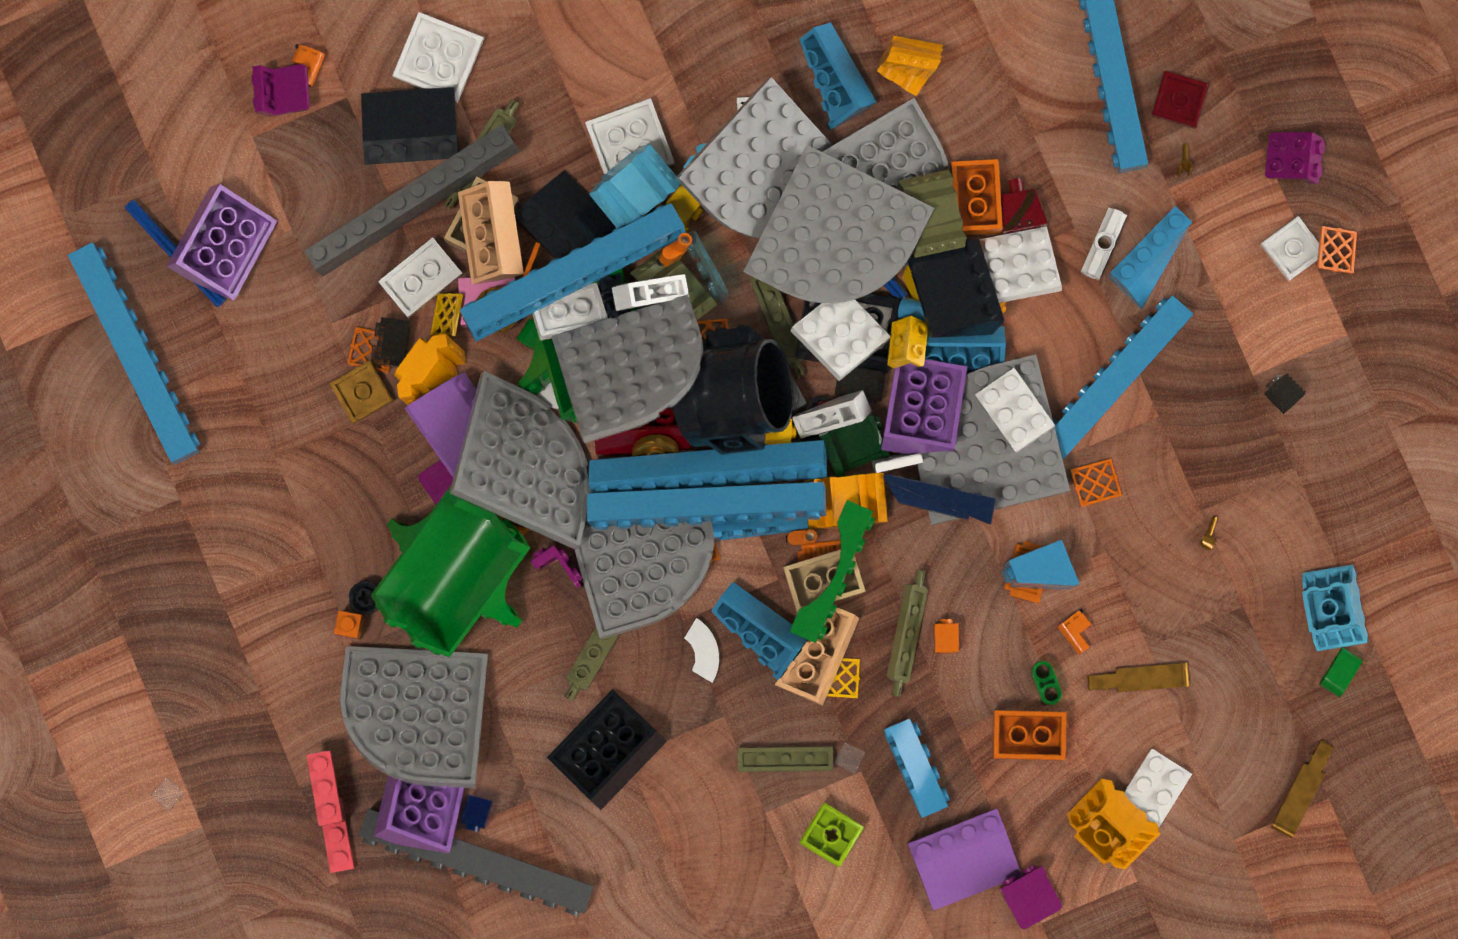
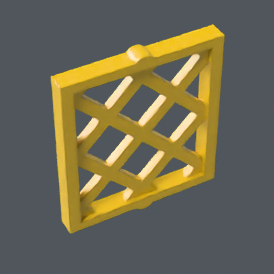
[430,293,463,336]
[827,658,860,698]

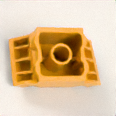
[877,36,943,96]
[394,334,467,405]
[804,473,888,529]
[1067,779,1160,869]

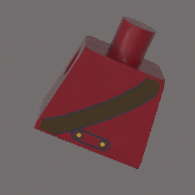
[1001,178,1047,235]

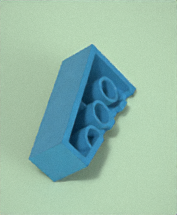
[799,22,876,130]
[1108,206,1192,309]
[925,326,1006,372]
[712,517,808,541]
[711,582,807,681]
[883,719,950,818]

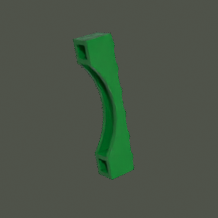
[789,500,875,643]

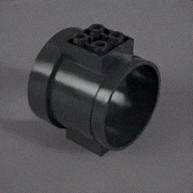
[672,325,794,455]

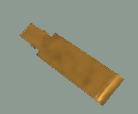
[1087,663,1190,693]
[1271,740,1334,839]

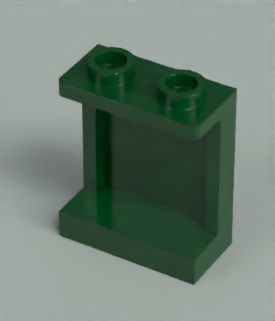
[819,412,889,477]

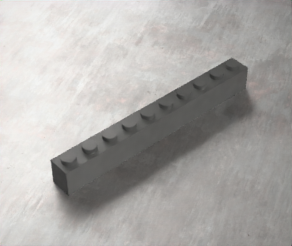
[305,125,520,276]
[358,809,594,916]

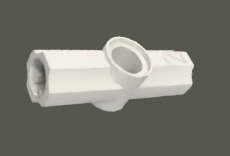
[1081,208,1127,280]

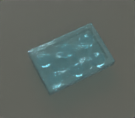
[687,230,729,303]

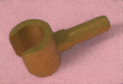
[1176,144,1193,177]
[1200,516,1218,551]

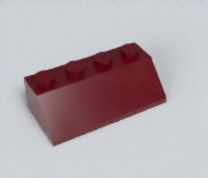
[595,406,690,455]

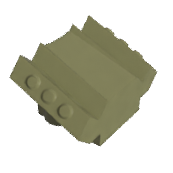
[897,170,966,258]
[630,246,717,320]

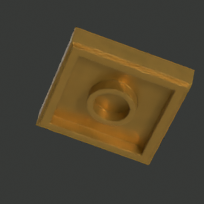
[329,360,394,424]

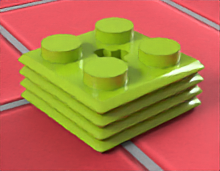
[799,803,864,867]

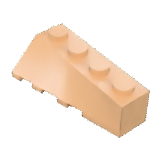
[775,608,859,706]

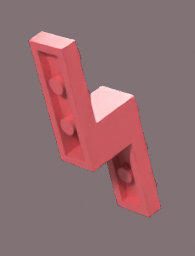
[306,751,355,873]

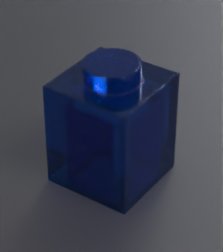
[461,795,493,832]

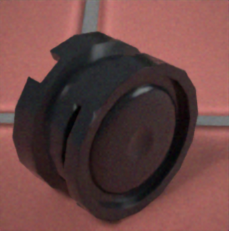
[348,581,378,614]

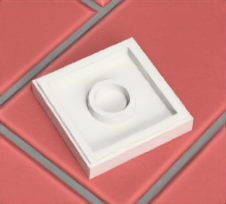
[1260,216,1325,282]
[872,453,923,473]

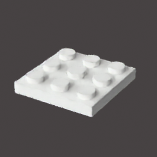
[392,12,484,103]
[585,98,675,175]
[979,226,1062,303]
[791,300,891,381]

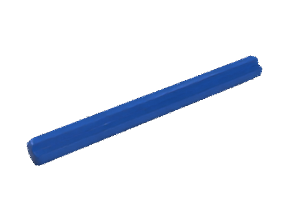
[125,200,226,307]

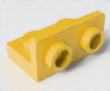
[887,316,928,369]

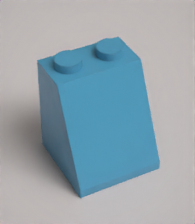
[1001,540,1080,590]

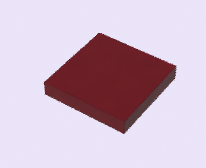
[1151,71,1209,129]

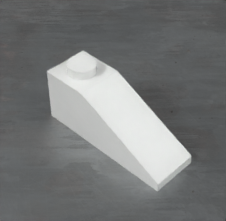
[612,274,689,311]
[792,390,871,438]

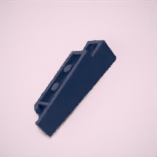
[884,474,997,525]

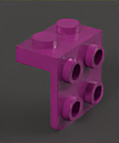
[252,64,310,117]
[1265,132,1325,184]
[418,460,453,505]
[530,546,583,590]
[999,864,1062,929]

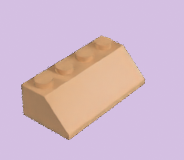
[458,181,524,284]

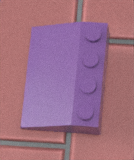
[167,184,277,301]
[881,359,967,454]
[404,372,476,478]
[374,775,464,853]
[907,809,1022,911]

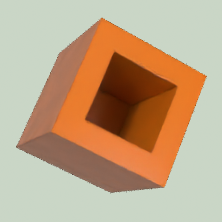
[334,610,365,640]
[933,619,959,654]

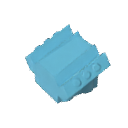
[589,143,681,228]
[1302,565,1368,651]

